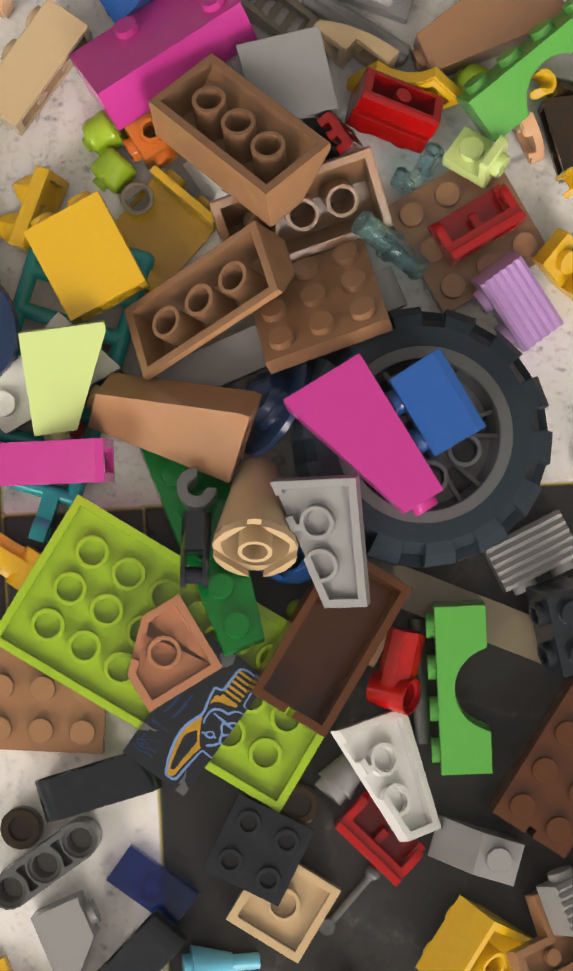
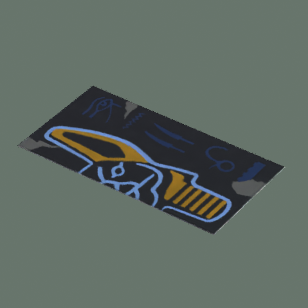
[122,635,257,796]

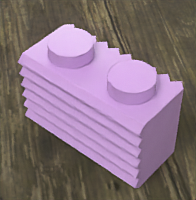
[471,251,564,352]

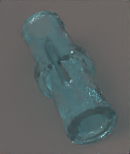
[351,211,430,280]

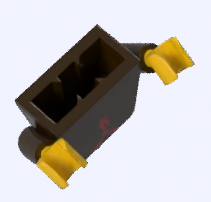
[529,68,573,199]

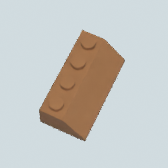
[148,53,331,227]
[209,146,394,262]
[124,220,295,381]

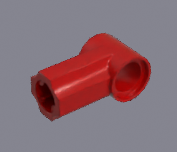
[366,626,426,715]

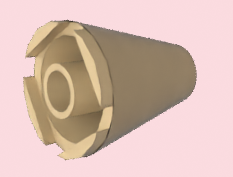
[212,457,299,577]

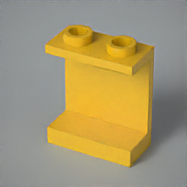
[116,165,216,293]

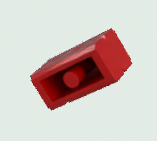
[345,67,444,154]

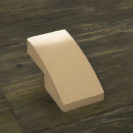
[313,20,399,69]

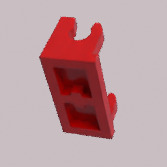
[427,183,527,267]
[334,789,426,887]

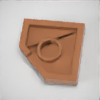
[127,594,223,712]

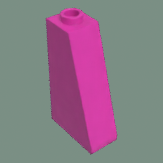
[283,353,444,517]
[0,438,115,486]

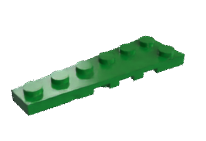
[139,447,265,658]

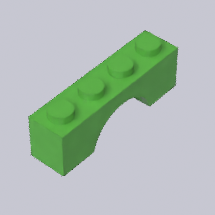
[456,0,573,142]
[425,599,493,775]

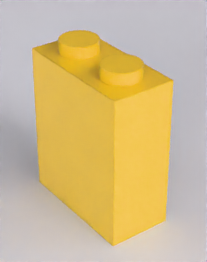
[23,191,151,324]

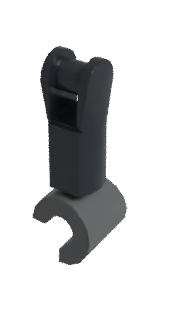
[176,467,218,588]

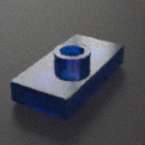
[106,843,199,926]

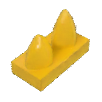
[0,166,70,254]

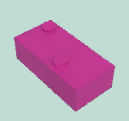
[68,0,258,131]

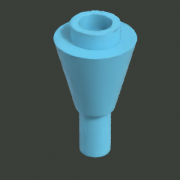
[182,945,260,971]

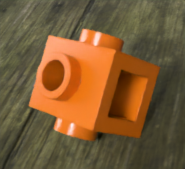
[122,111,179,170]

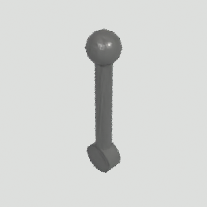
[319,864,381,936]

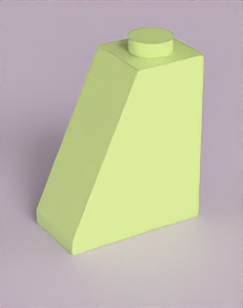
[18,320,106,441]

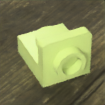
[442,126,510,189]

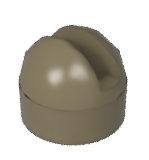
[120,182,154,215]

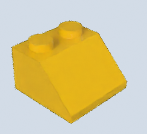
[415,895,533,971]

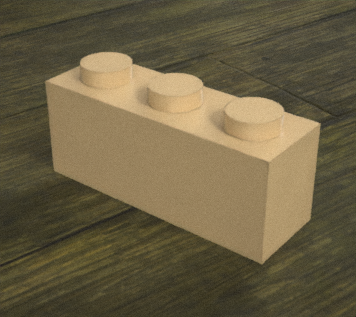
[0,0,93,136]

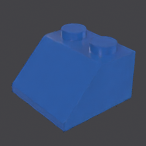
[385,348,487,458]

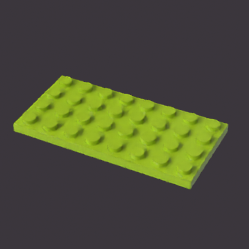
[0,495,324,813]

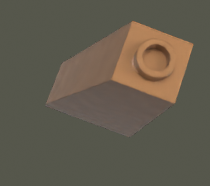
[410,0,564,76]
[86,372,262,483]

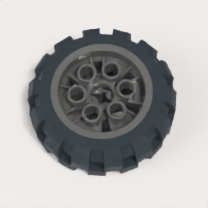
[291,307,553,567]

